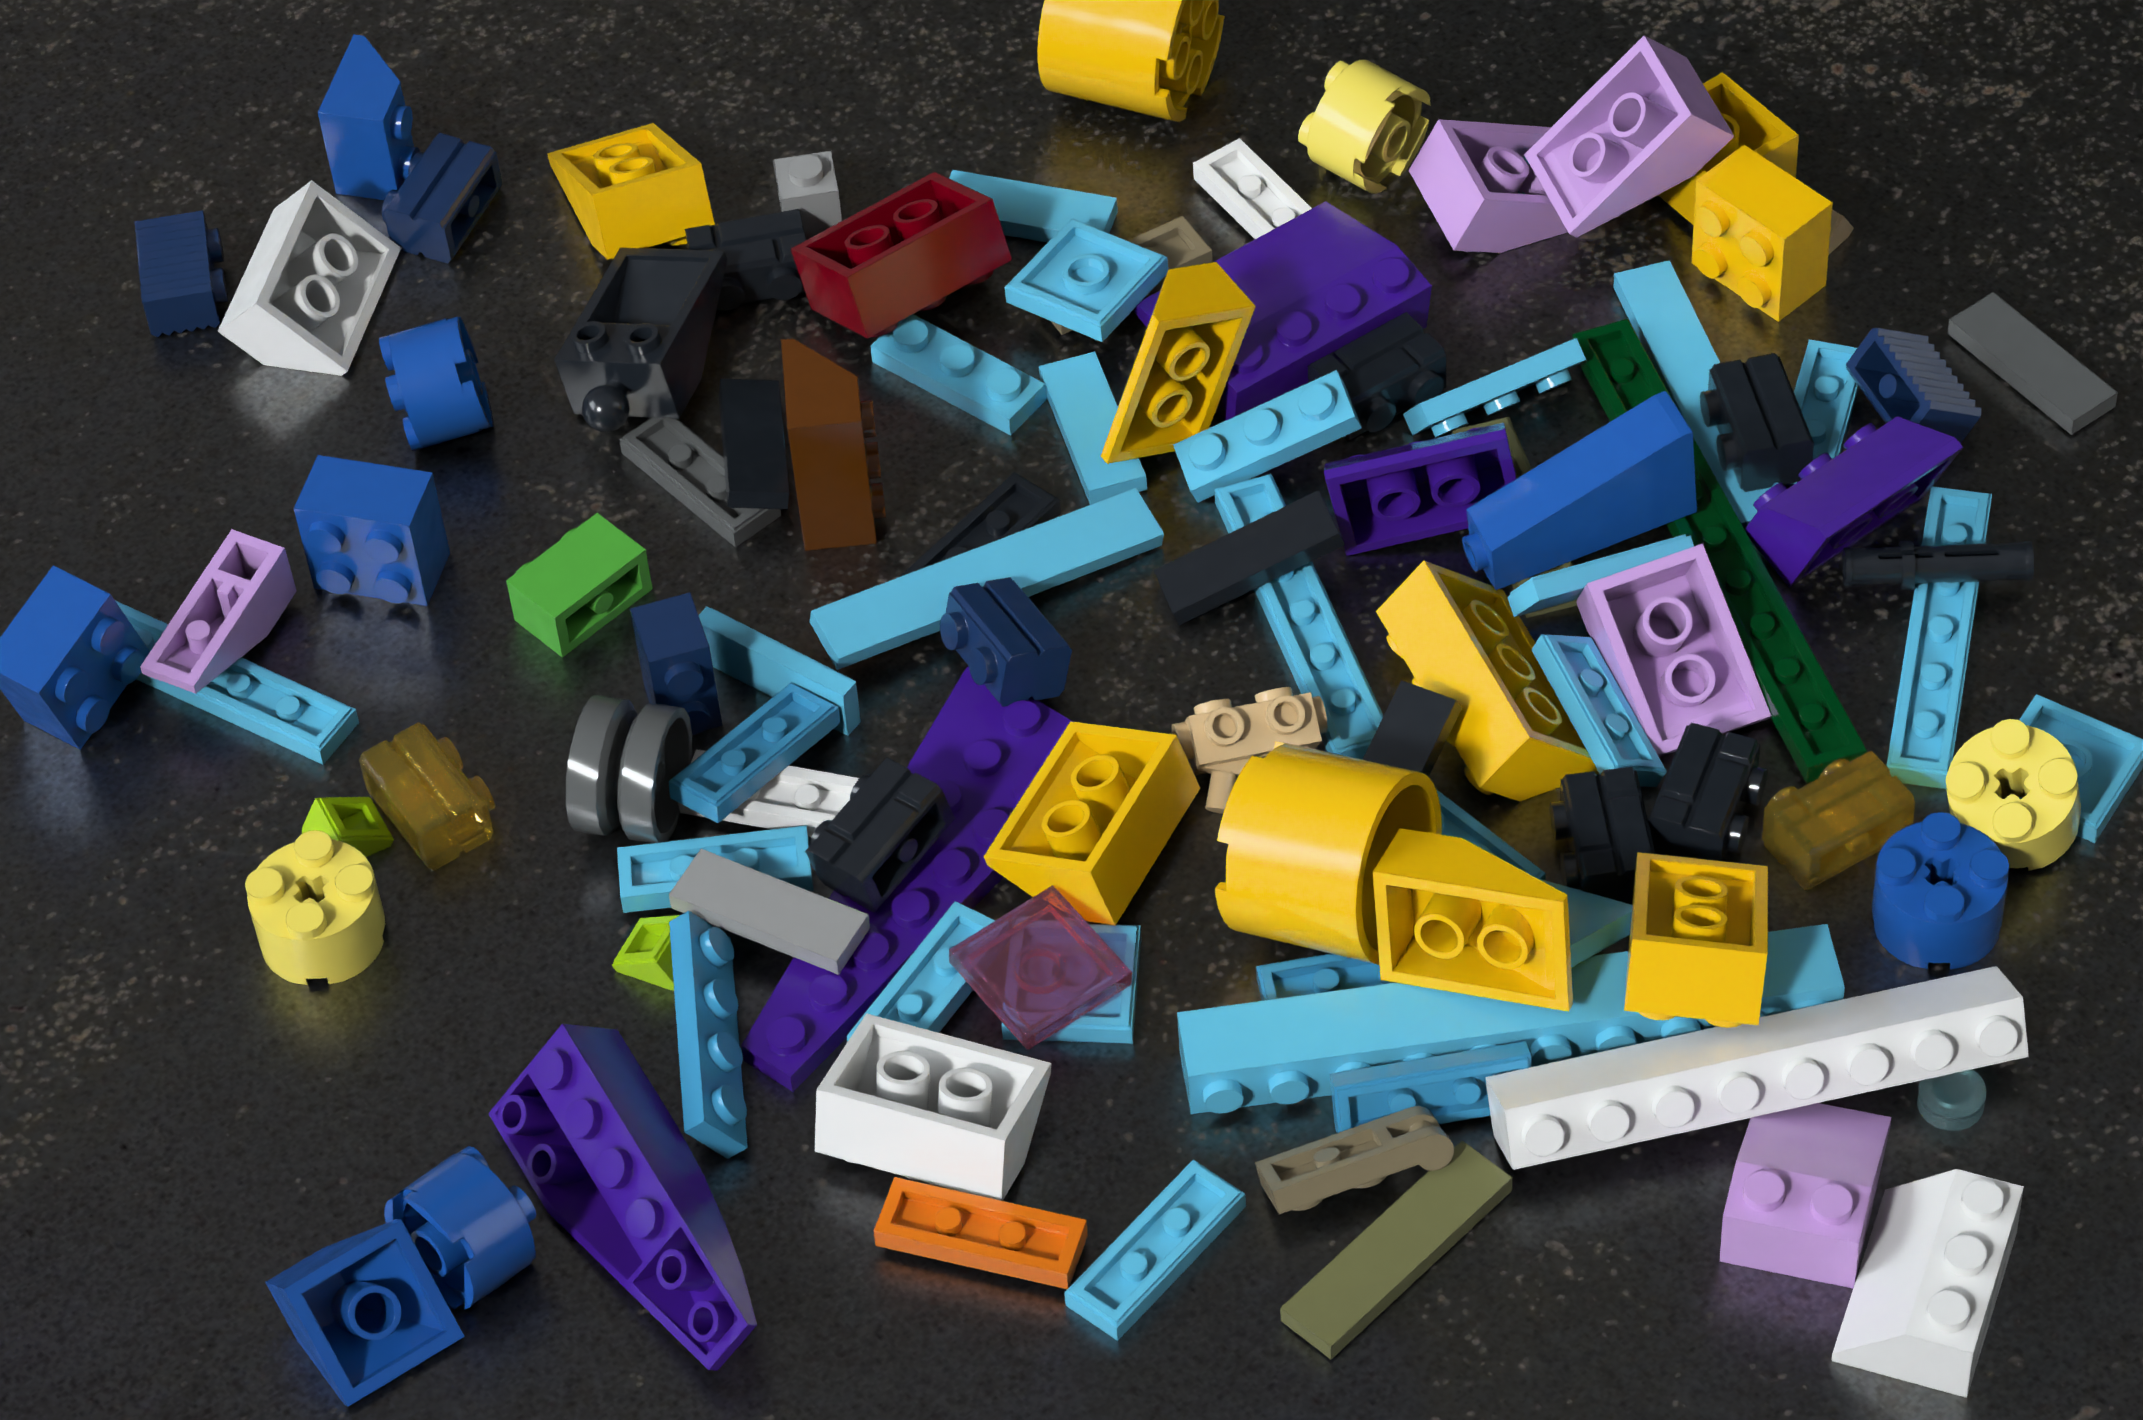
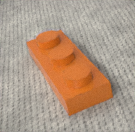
[874,1177,1088,1289]

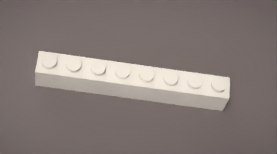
[1485,966,2029,1170]

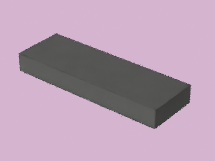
[1948,292,2118,435]
[619,417,781,548]

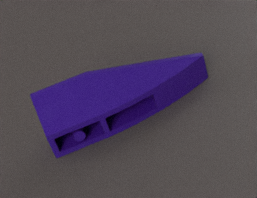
[488,1024,757,1371]

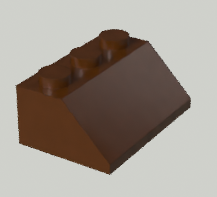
[781,338,886,551]

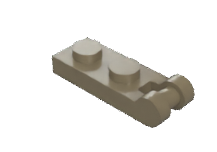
[1255,1106,1454,1214]

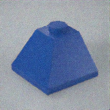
[265,1219,465,1407]

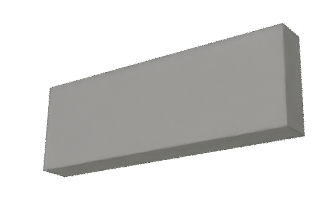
[669,849,870,975]

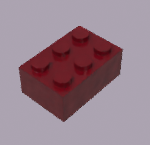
[791,172,1012,339]

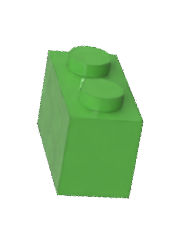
[506,513,653,658]

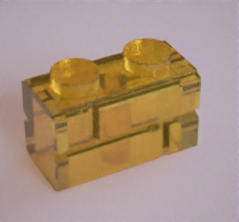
[359,722,495,870]
[1762,751,1915,890]

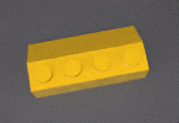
[1376,561,1600,802]

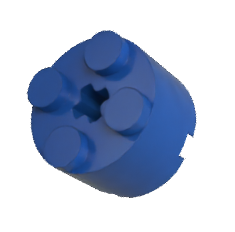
[379,316,493,451]
[1872,812,2009,969]
[384,1146,536,1309]

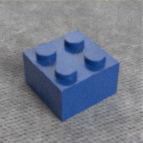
[294,455,450,606]
[0,565,150,750]

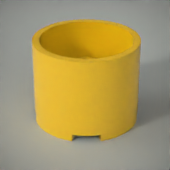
[1037,0,1225,122]
[1215,741,1442,965]

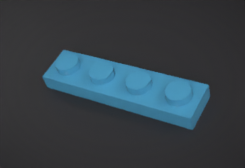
[669,910,748,1159]

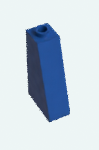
[1462,391,1697,590]

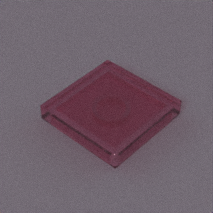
[949,885,1132,1051]

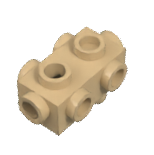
[1171,687,1327,814]

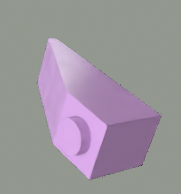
[140,529,297,694]

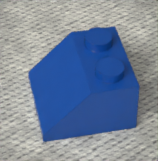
[318,34,420,200]

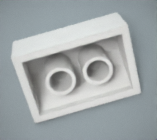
[218,180,401,376]
[815,1013,1051,1201]
[1832,1169,2024,1398]

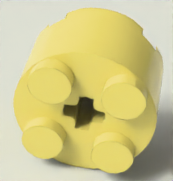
[1298,60,1431,194]
[1945,719,2081,871]
[245,830,386,985]

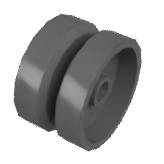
[566,695,692,843]

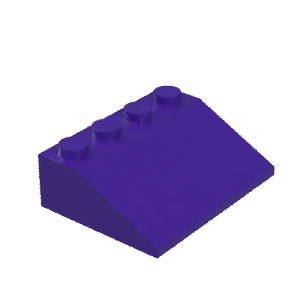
[1134,201,1432,421]

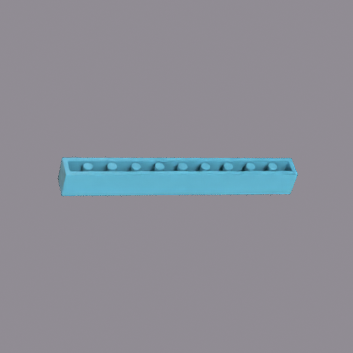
[1177,924,1845,1114]

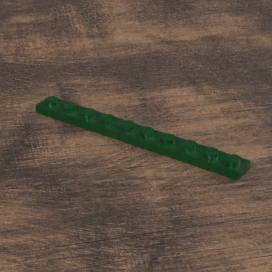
[1572,319,1867,784]

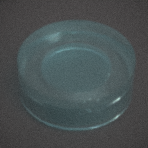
[1917,1069,1986,1131]

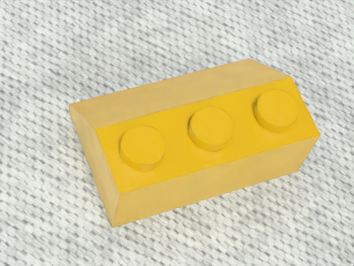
[1101,262,1256,464]
[984,721,1200,926]

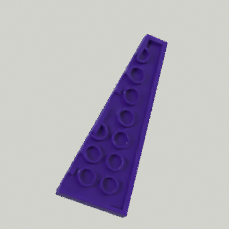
[741,666,1073,1092]

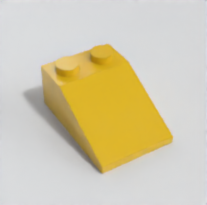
[547,123,715,260]
[1373,828,1573,1012]
[1624,852,1768,1028]

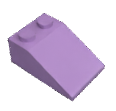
[1524,35,1734,238]
[1409,119,1620,253]
[1576,544,1771,757]
[1719,1103,1892,1288]

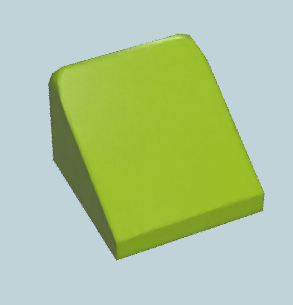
[302,797,394,857]
[612,915,680,991]

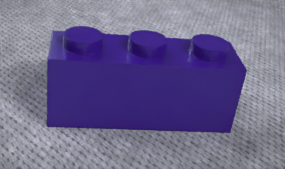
[1744,416,1963,588]
[1324,423,1517,556]

